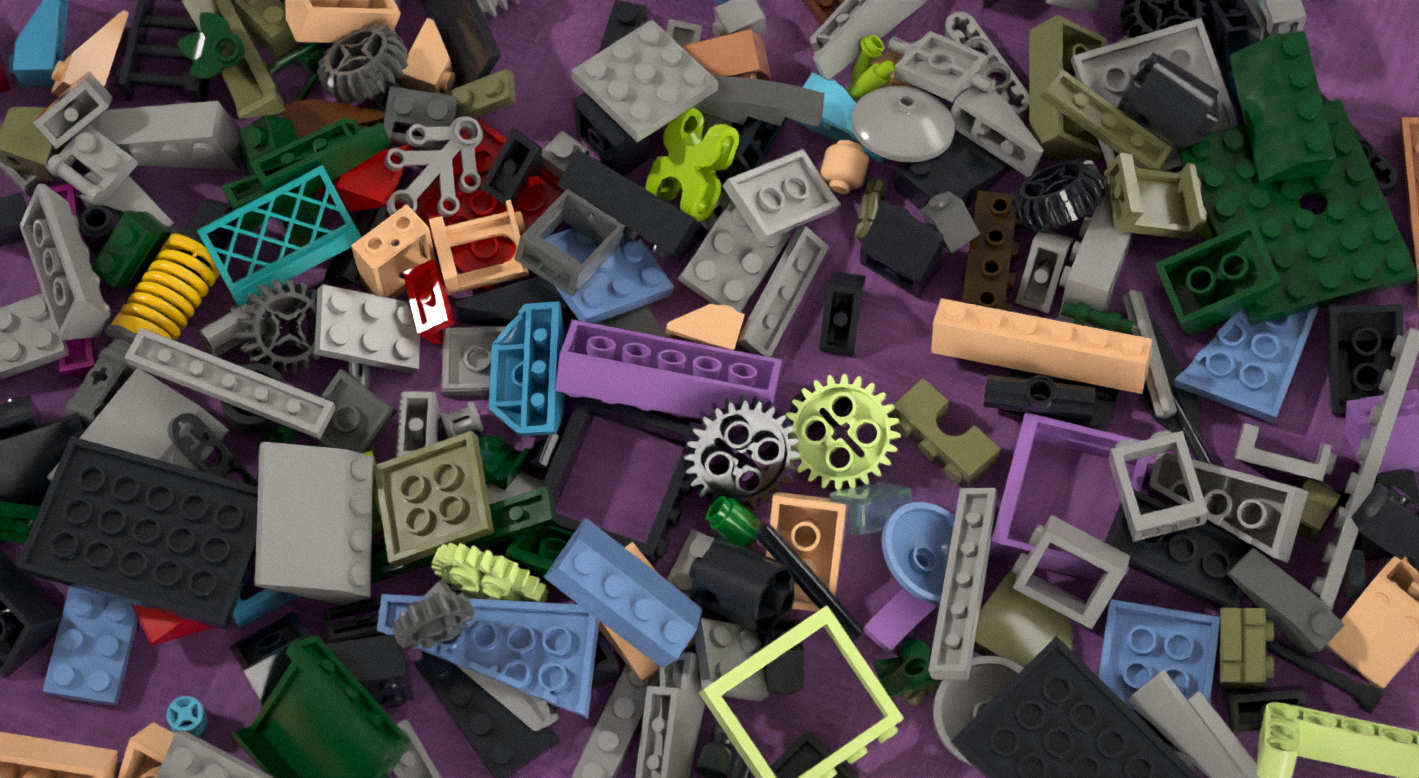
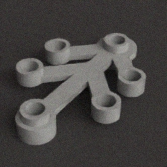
[384,116,483,218]

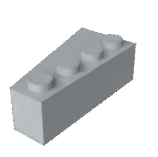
[1149,452,1308,563]

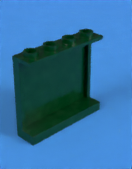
[232,635,412,778]

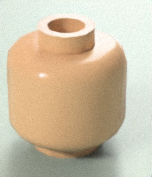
[820,140,869,194]

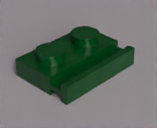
[478,435,531,490]

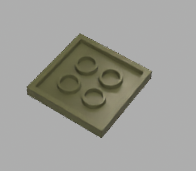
[374,431,494,568]

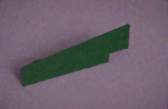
[221,117,390,231]

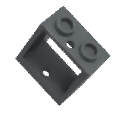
[514,189,625,297]

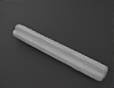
[1122,290,1177,419]

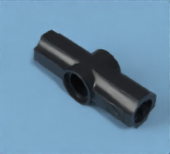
[983,375,1095,420]

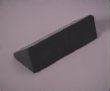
[1226,685,1306,732]

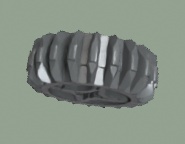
[317,23,409,105]
[236,279,321,375]

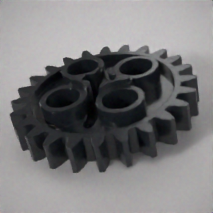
[681,395,800,509]

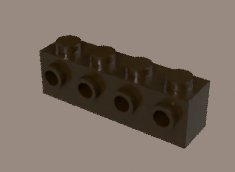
[962,190,1022,312]

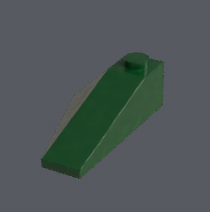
[238,114,326,247]

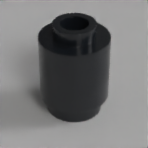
[79,205,117,252]

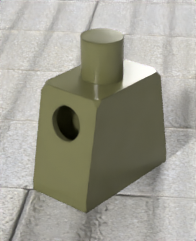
[0,107,66,181]

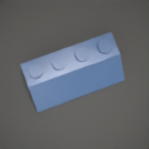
[544,518,703,668]

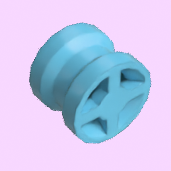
[166,696,208,738]

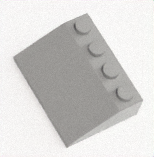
[47,368,229,481]
[255,442,373,606]

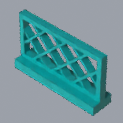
[197,165,362,307]

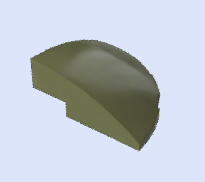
[973,566,1073,668]

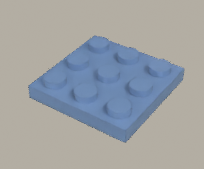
[545,228,674,324]
[1098,599,1220,716]

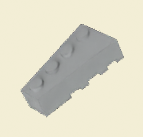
[90,101,241,170]
[1057,183,1134,329]

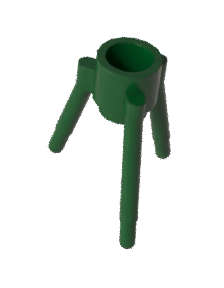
[268,42,329,101]

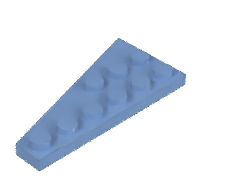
[1173,307,1319,423]
[377,594,600,719]

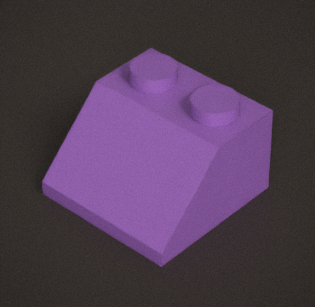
[1345,389,1419,475]

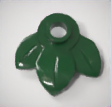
[177,12,245,79]
[874,637,936,697]

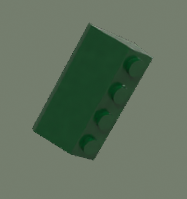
[1229,30,1336,184]

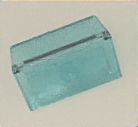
[830,482,911,535]

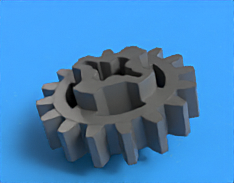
[392,592,474,649]

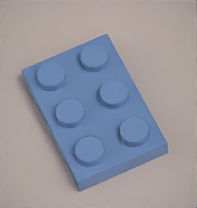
[43,587,138,707]

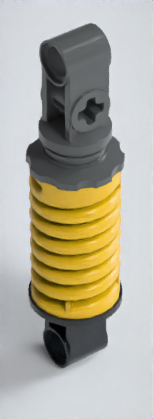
[65,199,241,430]

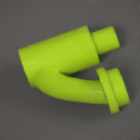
[845,34,896,103]

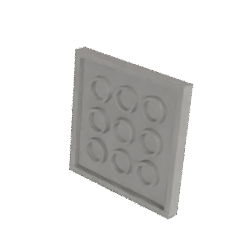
[1070,18,1239,172]

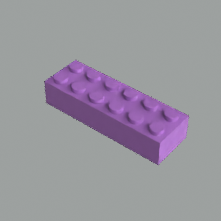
[555,320,782,428]

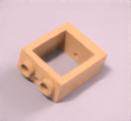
[351,204,436,299]

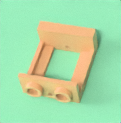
[429,200,529,295]

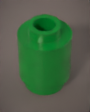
[706,496,760,546]

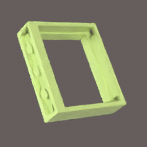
[698,606,904,778]

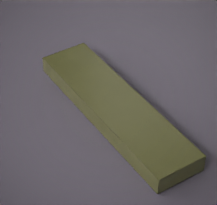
[1040,68,1174,171]

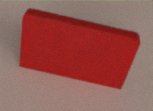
[403,259,455,346]

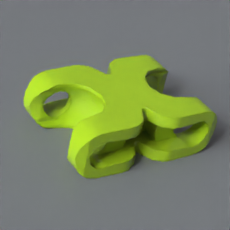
[646,107,739,222]

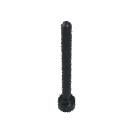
[1217,614,1385,715]

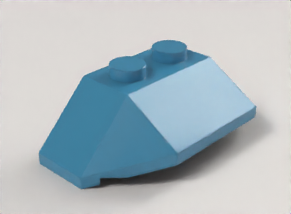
[489,301,566,436]

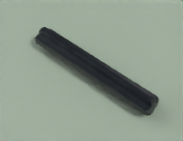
[755,524,864,642]

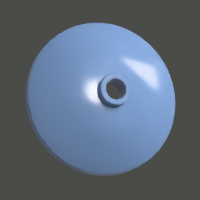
[882,502,955,605]

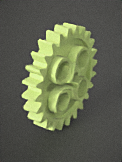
[786,374,901,491]
[431,543,549,603]

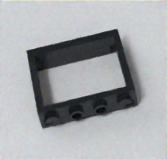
[541,396,695,568]

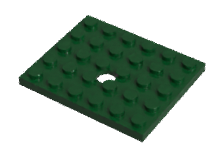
[1177,98,1419,326]

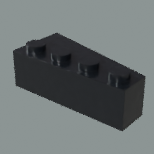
[1351,483,1419,572]

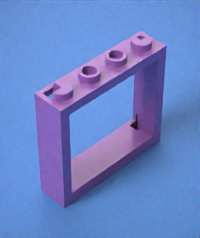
[989,412,1156,582]

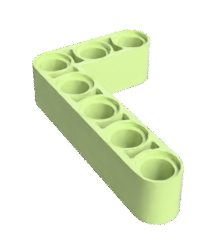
[1257,702,1419,778]

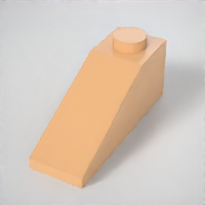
[51,10,129,96]

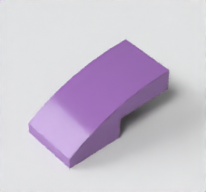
[863,588,940,655]

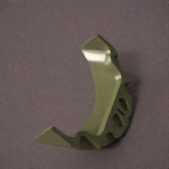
[181,0,286,119]

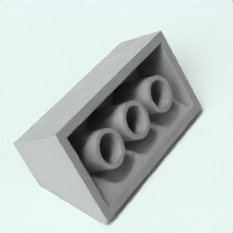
[19,184,110,341]

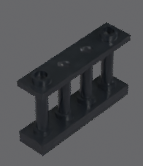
[116,0,211,103]

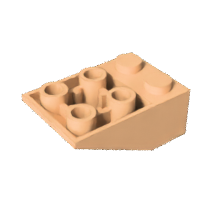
[1326,556,1419,688]

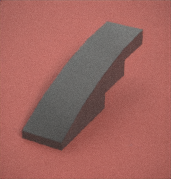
[693,76,824,127]

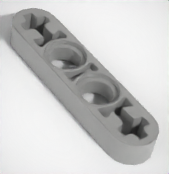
[945,12,1029,120]

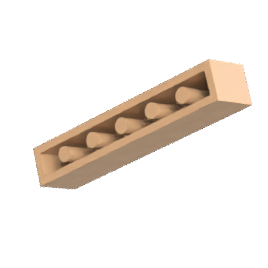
[931,298,1152,394]

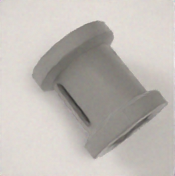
[439,401,484,439]

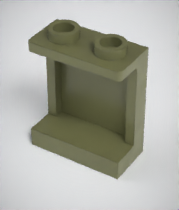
[1104,153,1207,240]

